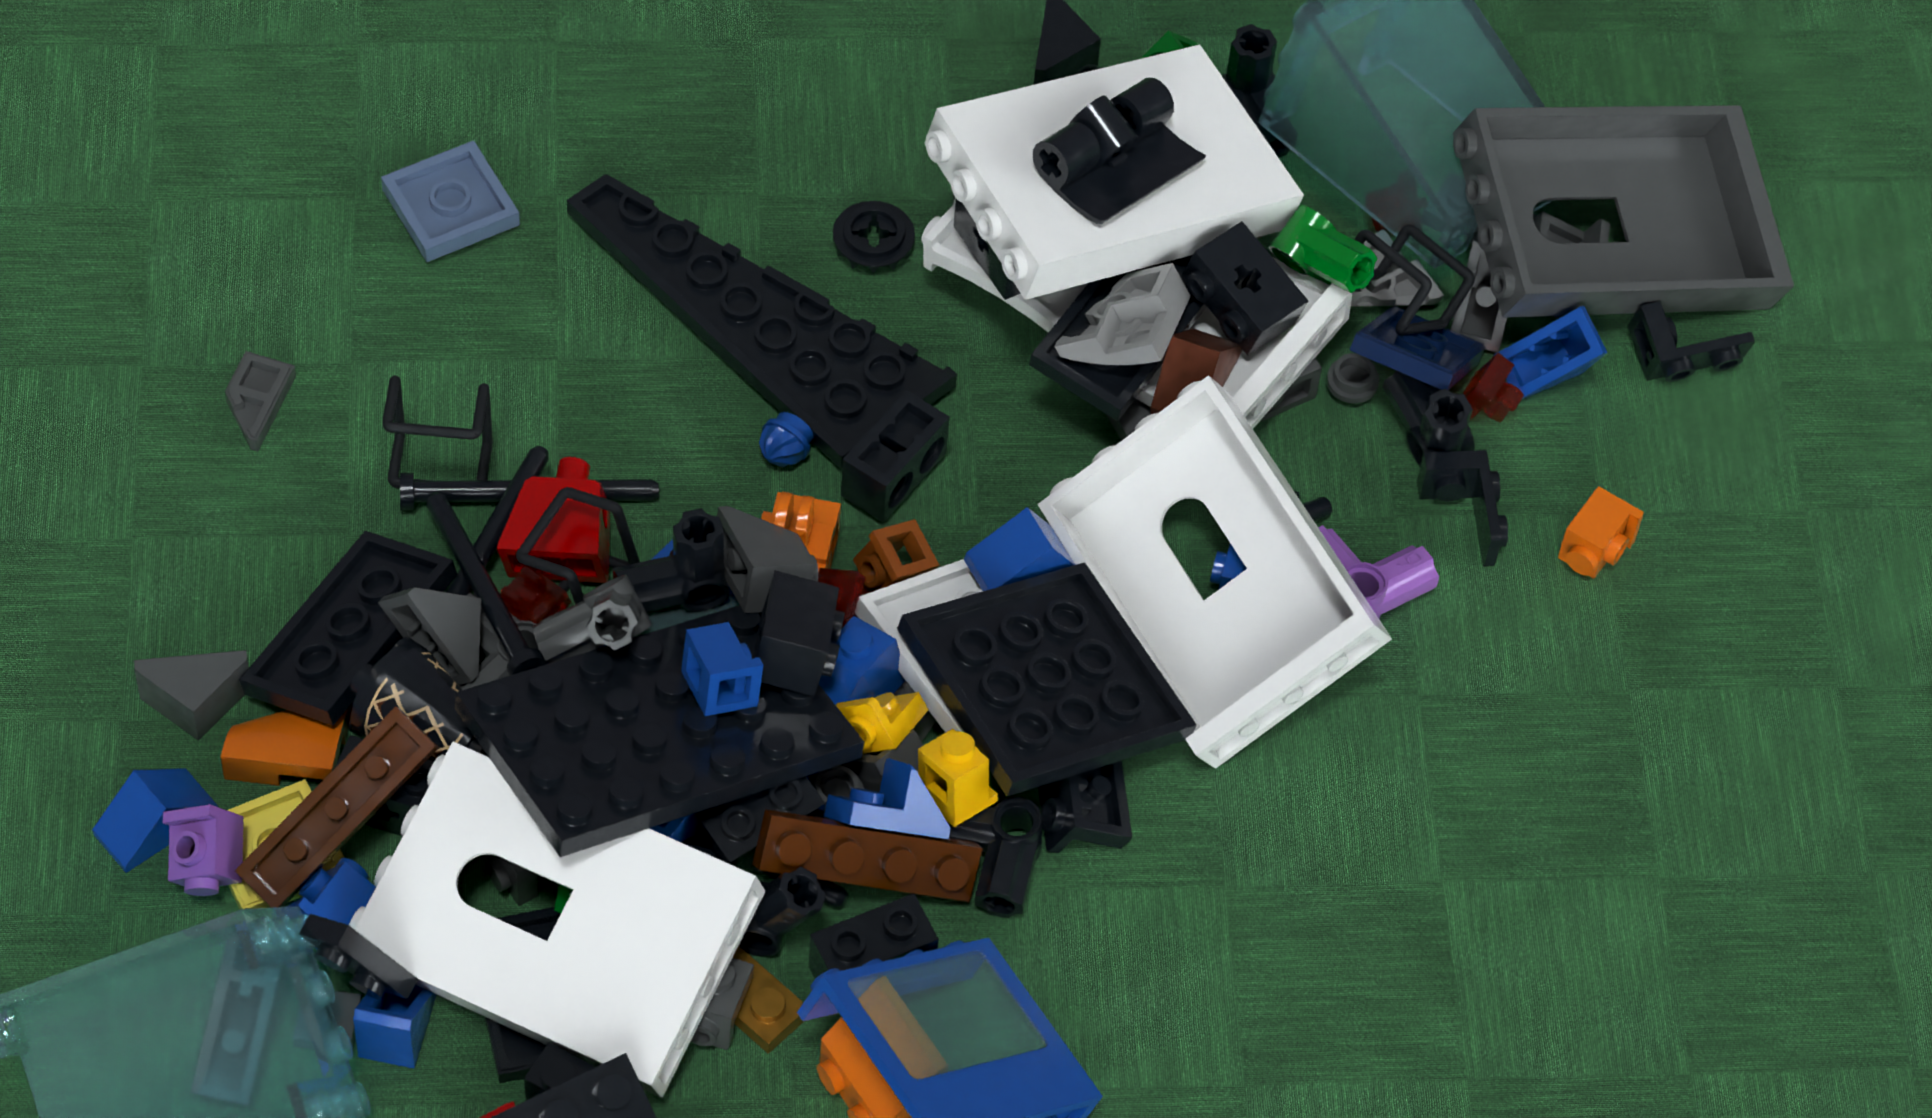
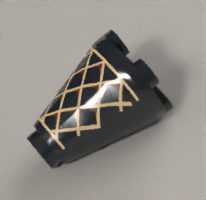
[349,637,488,761]

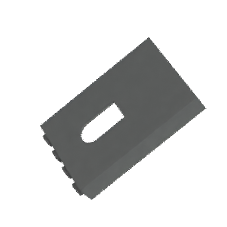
[1453,105,1794,318]

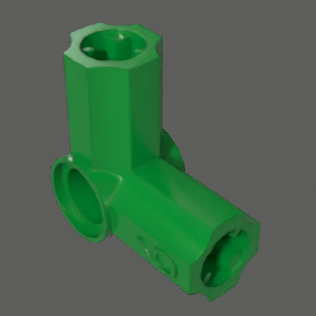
[1269,205,1378,293]

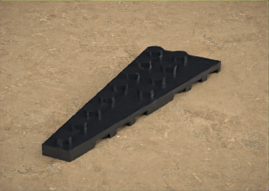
[566,174,957,469]

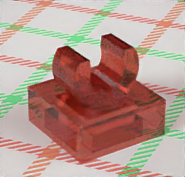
[1462,353,1524,423]
[500,565,572,624]

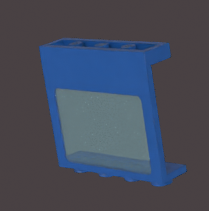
[797,938,1103,1118]

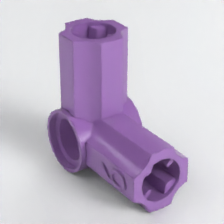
[1318,525,1439,620]

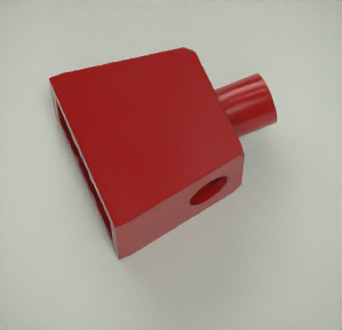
[497,457,610,583]

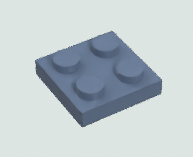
[381,140,520,262]

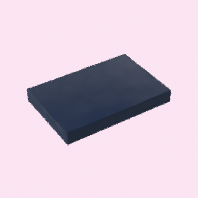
[1350,306,1486,390]

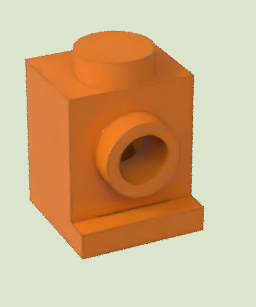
[1558,486,1644,579]

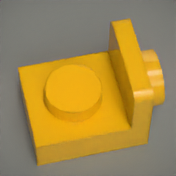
[836,692,929,754]

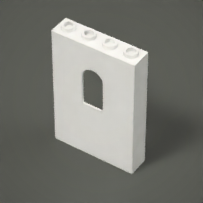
[924,45,1304,300]
[1037,375,1392,768]
[349,741,765,1098]

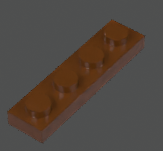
[235,706,439,912]
[752,809,983,902]

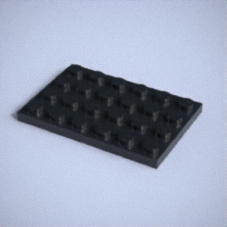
[455,605,864,857]

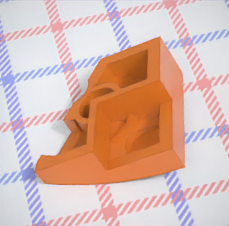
[220,703,353,786]

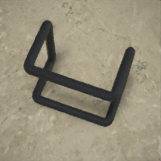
[1354,225,1475,335]
[382,375,493,488]
[516,487,640,621]

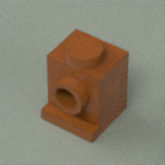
[853,519,940,594]

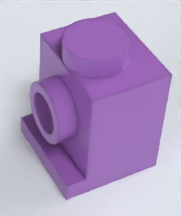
[163,804,243,896]

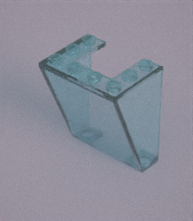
[1258,0,1553,269]
[0,906,371,1118]

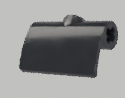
[1033,78,1206,224]

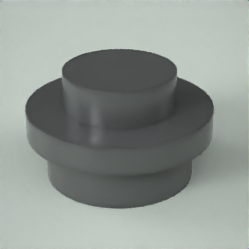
[1327,353,1379,403]

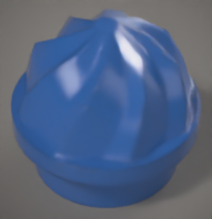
[759,412,814,468]

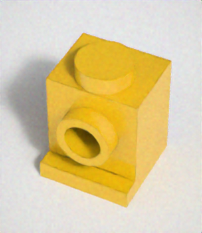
[918,728,998,827]

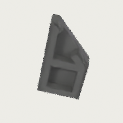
[225,351,296,451]

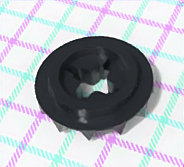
[833,201,915,274]

